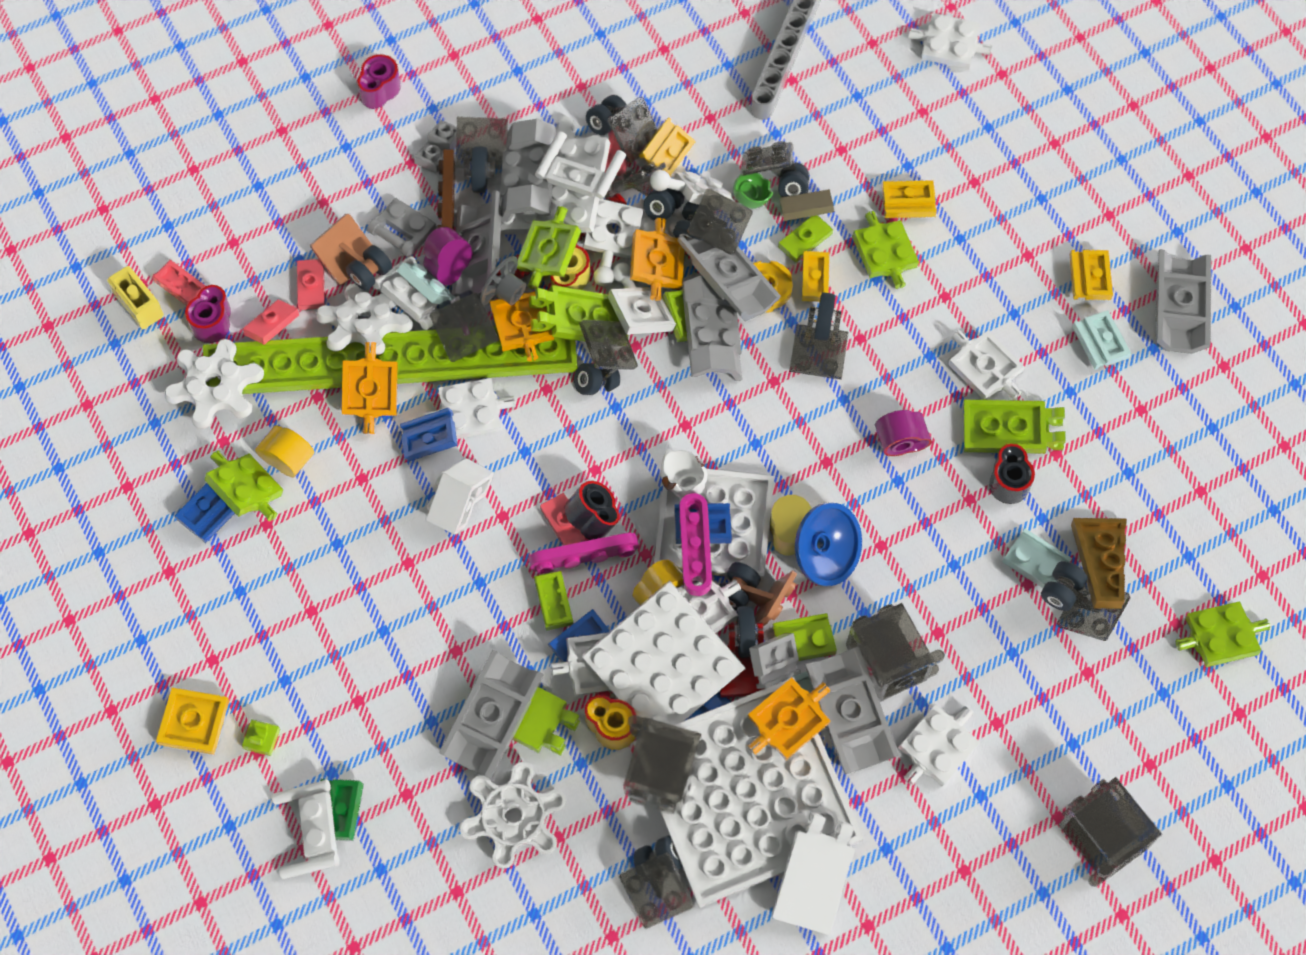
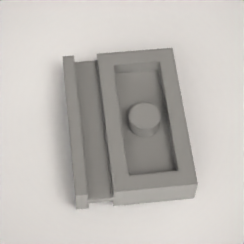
[749,633,801,689]

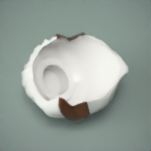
[660,450,708,498]

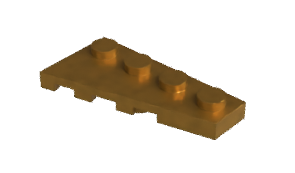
[1071,518,1127,609]

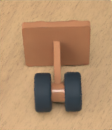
[310,214,392,291]
[719,562,797,629]

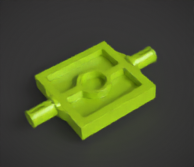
[517,206,581,290]
[852,211,919,289]
[204,450,283,521]
[1175,601,1270,667]

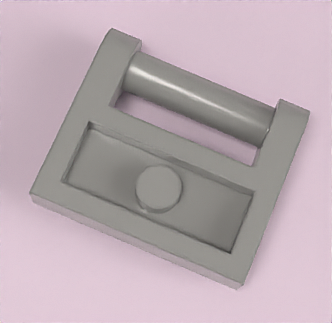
[367,197,436,257]

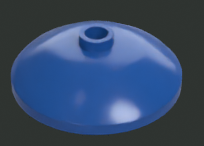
[795,502,862,586]

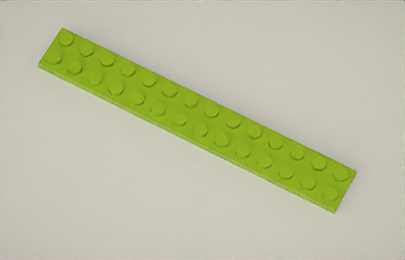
[203,326,577,394]

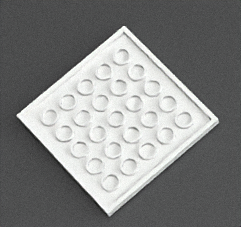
[633,677,864,908]

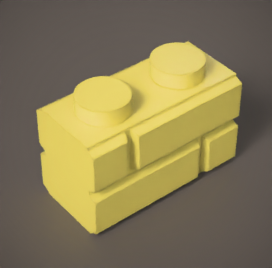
[107,266,164,329]

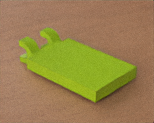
[529,285,628,348]
[963,400,1066,454]
[512,687,580,756]

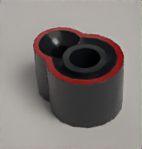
[989,443,1035,504]
[565,480,620,540]

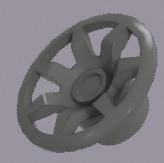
[480,256,526,305]

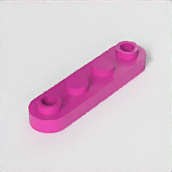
[679,493,712,596]
[528,533,639,574]

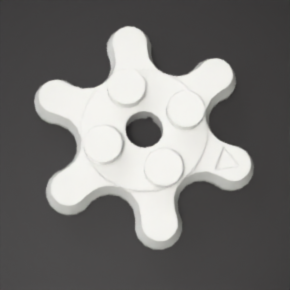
[316,284,413,355]
[164,339,264,429]
[460,762,566,869]

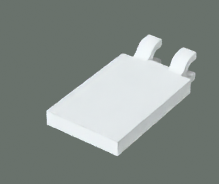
[771,812,855,935]

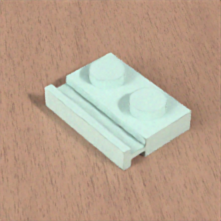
[397,263,455,304]
[1072,310,1131,370]
[1002,528,1072,588]

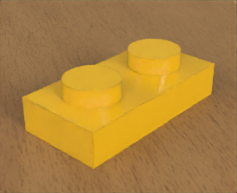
[802,251,829,302]

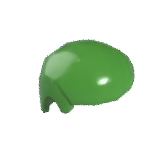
[733,171,773,209]

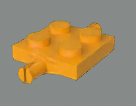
[630,218,684,301]
[490,291,554,361]
[342,342,398,434]
[747,677,831,760]

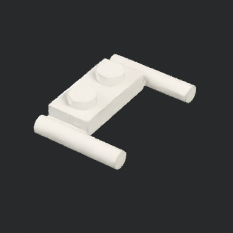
[535,131,626,199]
[373,256,462,330]
[272,780,339,879]

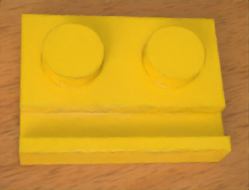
[639,117,696,177]
[882,180,937,218]
[1069,250,1113,300]

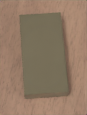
[780,189,834,221]

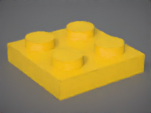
[156,687,229,755]

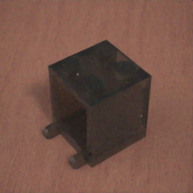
[846,603,945,702]
[623,715,702,814]
[1059,777,1162,887]

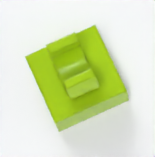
[242,719,280,756]

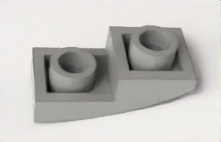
[415,120,463,173]

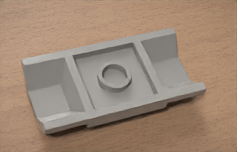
[500,119,556,223]
[452,190,502,299]
[677,222,780,322]
[1156,249,1211,354]
[682,275,743,381]
[805,646,899,774]
[439,650,544,779]

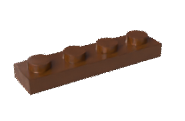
[437,149,456,230]

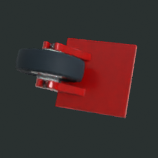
[720,606,776,698]

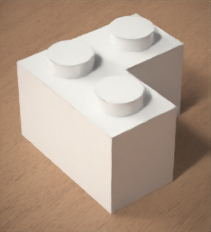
[426,458,494,535]

